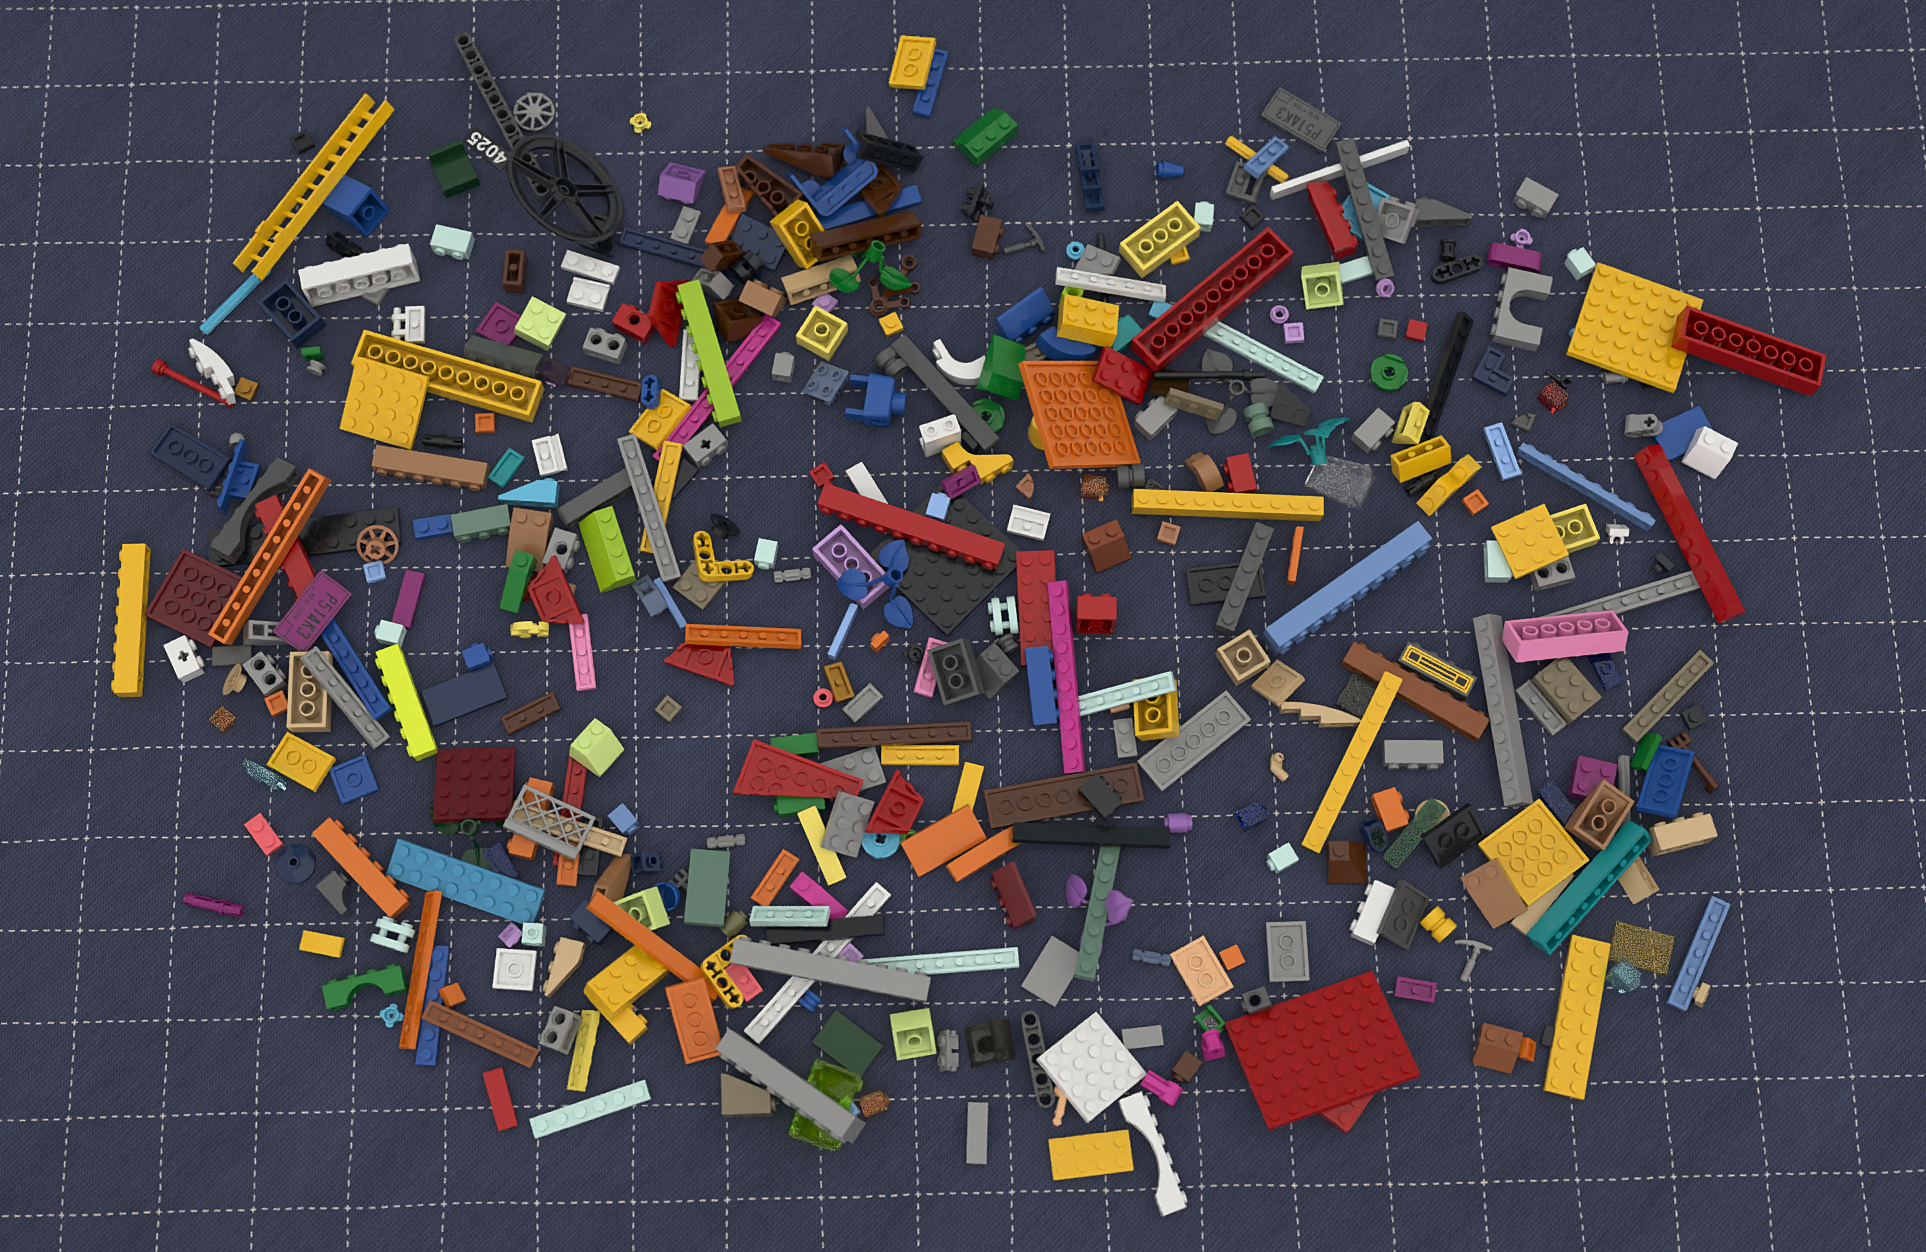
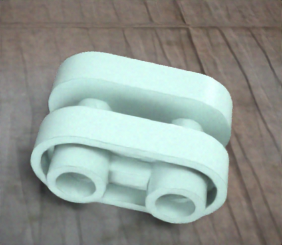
[988,596,1018,636]
[370,916,415,953]

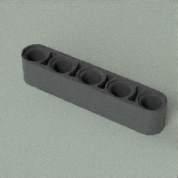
[556,468,633,528]
[1021,1011,1055,1110]

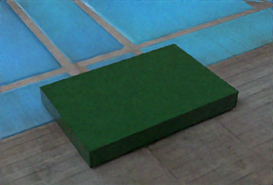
[812,1010,884,1079]

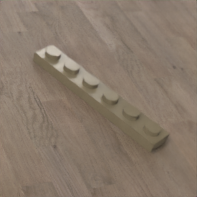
[1621,650,1714,744]

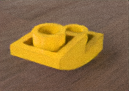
[299,930,345,958]

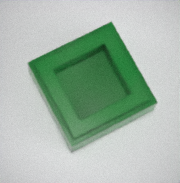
[301,346,324,361]

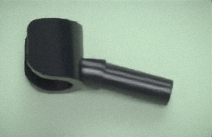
[1546,370,1572,389]

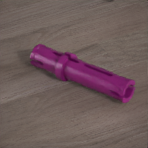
[183,892,245,918]

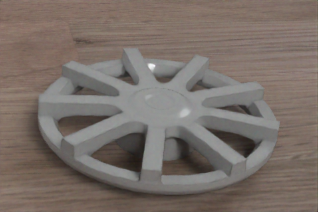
[513,92,555,131]

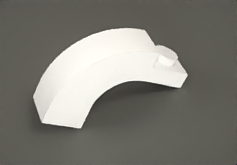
[932,339,986,385]

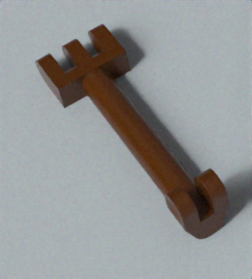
[1667,731,1720,794]

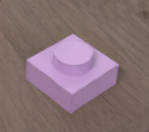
[812,293,838,313]
[1283,322,1304,344]
[498,922,522,948]
[836,942,864,963]

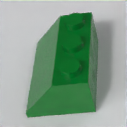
[952,108,1018,167]

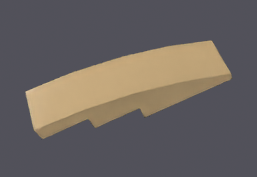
[1279,702,1360,728]

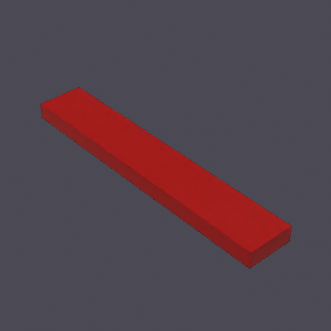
[553,755,588,867]

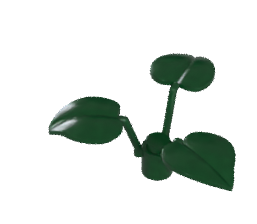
[429,797,517,870]

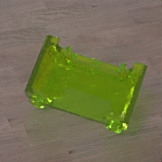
[787,1058,864,1152]

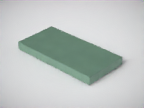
[684,849,730,927]

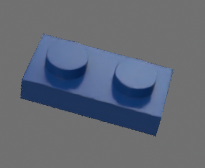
[413,514,454,540]

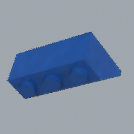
[996,287,1054,344]

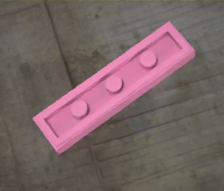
[569,614,597,692]

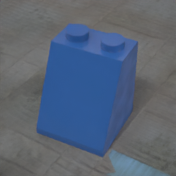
[322,175,390,238]

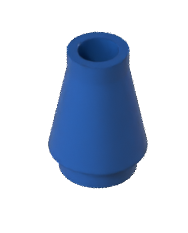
[1156,160,1184,179]

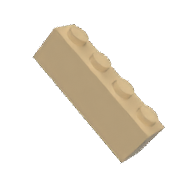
[781,255,861,305]

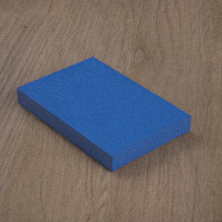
[1652,406,1714,461]

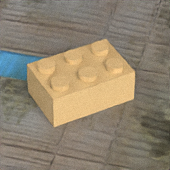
[1648,812,1718,857]

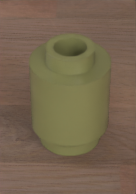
[719,909,748,938]

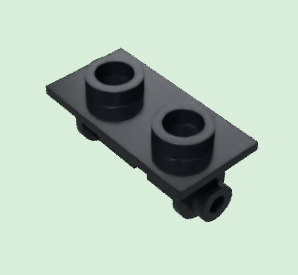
[326,231,364,258]

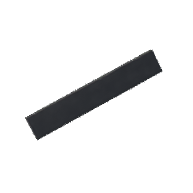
[767,914,885,946]

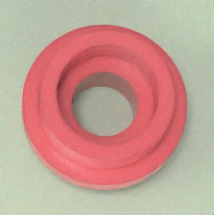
[813,688,833,708]

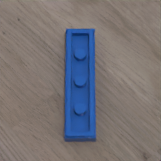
[912,48,949,119]

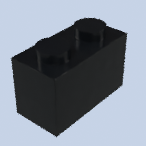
[1078,773,1122,821]

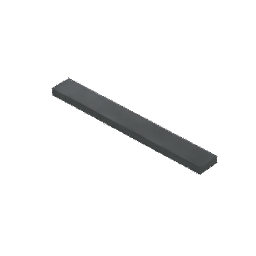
[890,334,1000,452]

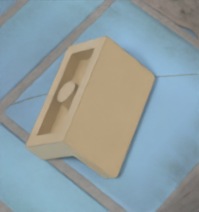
[1618,856,1660,904]

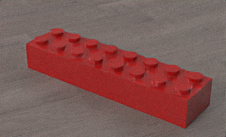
[1671,306,1826,396]

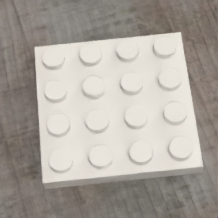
[1036,1012,1147,1123]

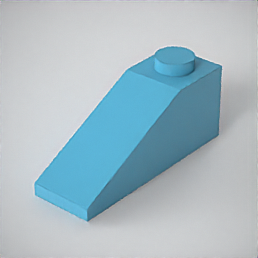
[498,478,560,508]

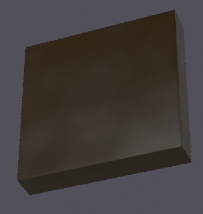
[1149,369,1189,397]

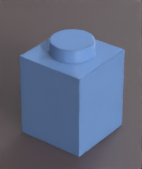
[608,803,639,836]

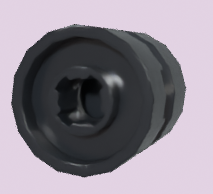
[729,250,764,285]

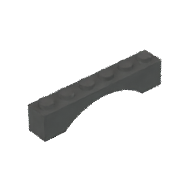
[210,457,300,564]
[1214,522,1274,637]

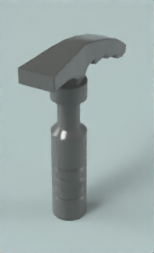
[1003,223,1045,255]

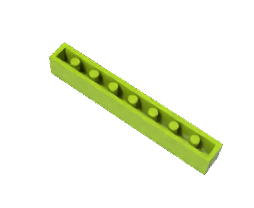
[676,279,742,428]

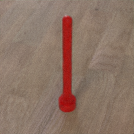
[151,359,234,407]

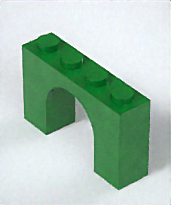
[768,733,826,818]

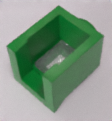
[1193,1005,1225,1033]

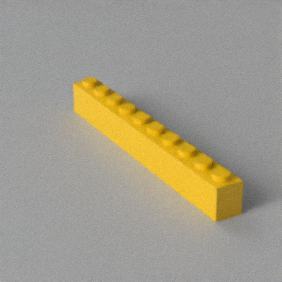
[1131,489,1324,522]

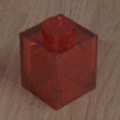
[1537,380,1570,414]

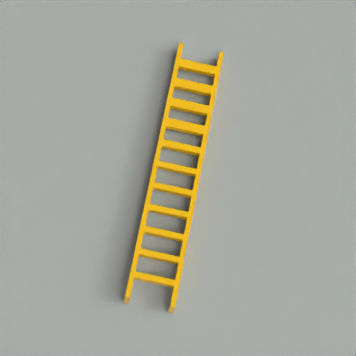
[233,93,395,280]

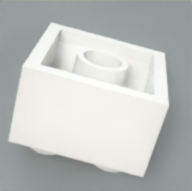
[1681,426,1738,479]

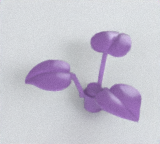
[1066,874,1133,957]

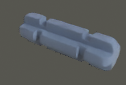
[1132,949,1171,966]

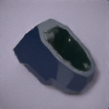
[1359,818,1388,853]

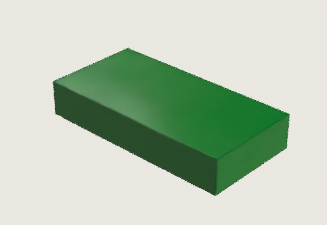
[1630,733,1662,771]

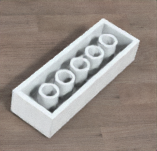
[298,243,420,307]

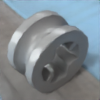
[307,360,326,376]

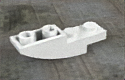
[188,339,236,405]

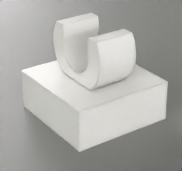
[1606,524,1629,544]

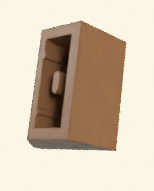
[738,279,788,318]

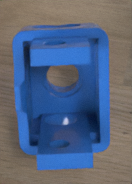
[845,373,907,427]

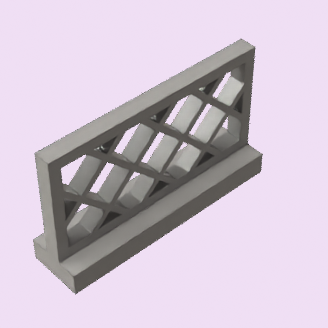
[503,784,596,861]

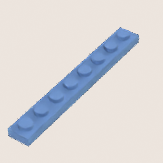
[1516,443,1656,532]

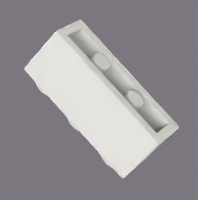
[1349,880,1395,946]

